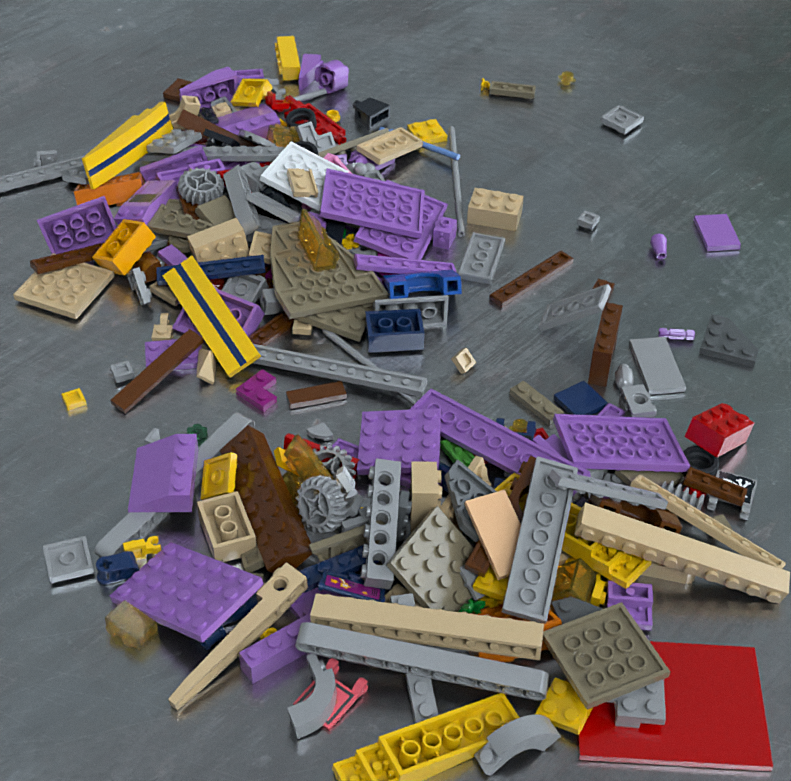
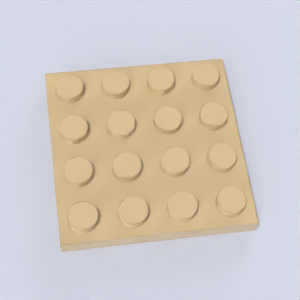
[13,253,114,319]

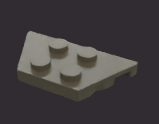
[309,520,385,562]

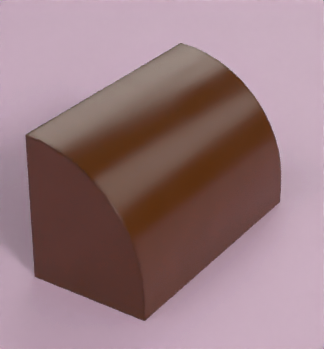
[133,251,161,283]

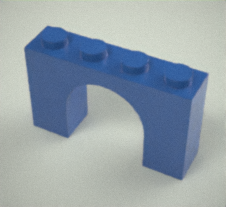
[383,269,462,299]

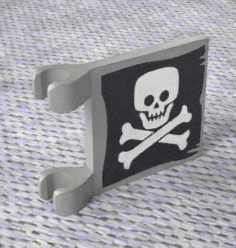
[707,470,758,520]

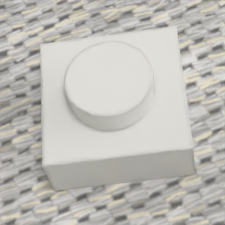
[335,466,356,493]

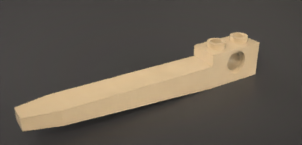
[168,562,308,710]

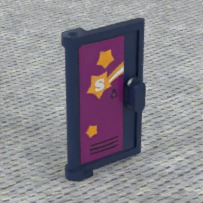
[318,569,385,603]

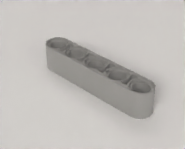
[223,165,261,236]

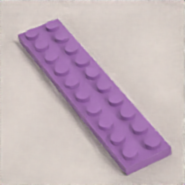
[409,389,591,497]

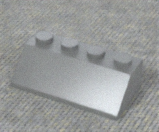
[373,295,448,327]

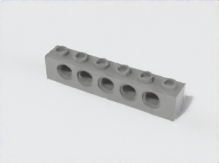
[361,459,401,589]

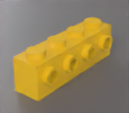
[274,36,300,81]

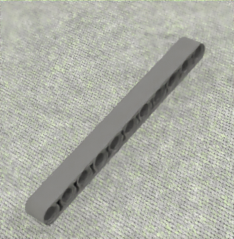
[95,413,255,557]
[295,622,549,700]

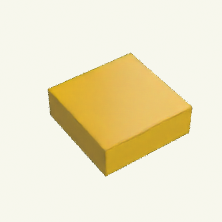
[61,388,87,411]

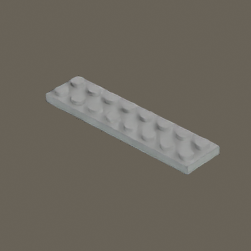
[501,456,578,623]

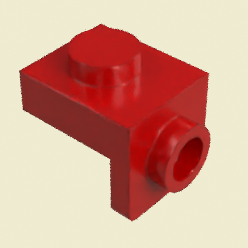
[265,91,290,112]

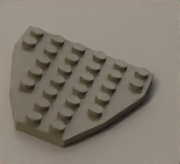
[270,221,389,319]

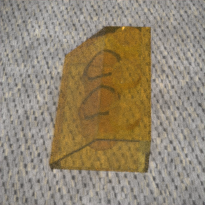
[297,209,339,271]
[284,434,343,492]

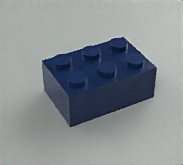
[365,309,425,353]

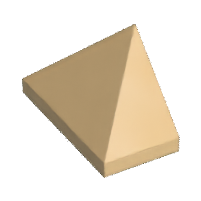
[196,349,216,385]

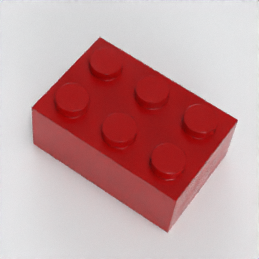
[684,403,755,457]

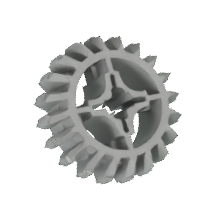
[178,167,224,205]
[300,444,356,492]
[296,475,348,533]

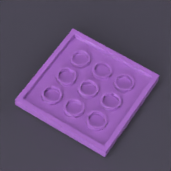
[357,408,441,475]

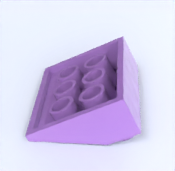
[213,103,282,139]
[37,196,117,254]
[173,288,265,343]
[128,434,199,512]

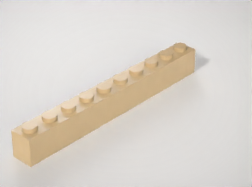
[574,503,790,604]
[310,594,544,660]

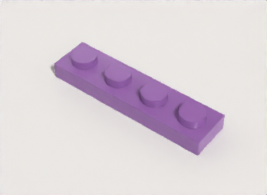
[140,145,208,182]

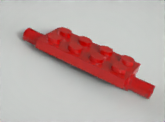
[284,95,347,145]

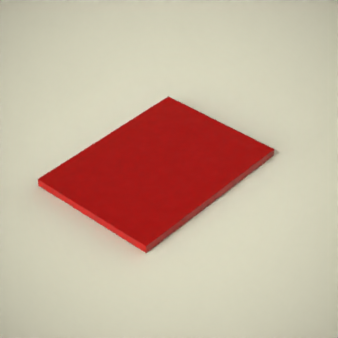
[578,641,773,771]

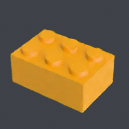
[92,219,156,276]

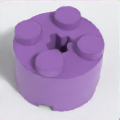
[315,60,349,94]

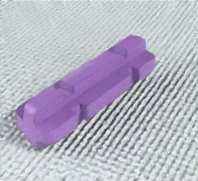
[658,328,695,341]

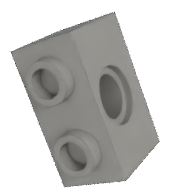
[619,384,657,418]

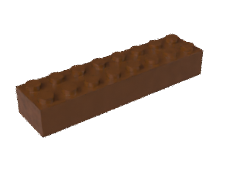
[220,425,313,573]

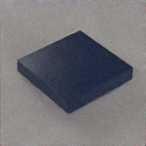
[554,380,608,415]

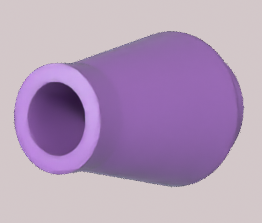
[650,234,667,259]

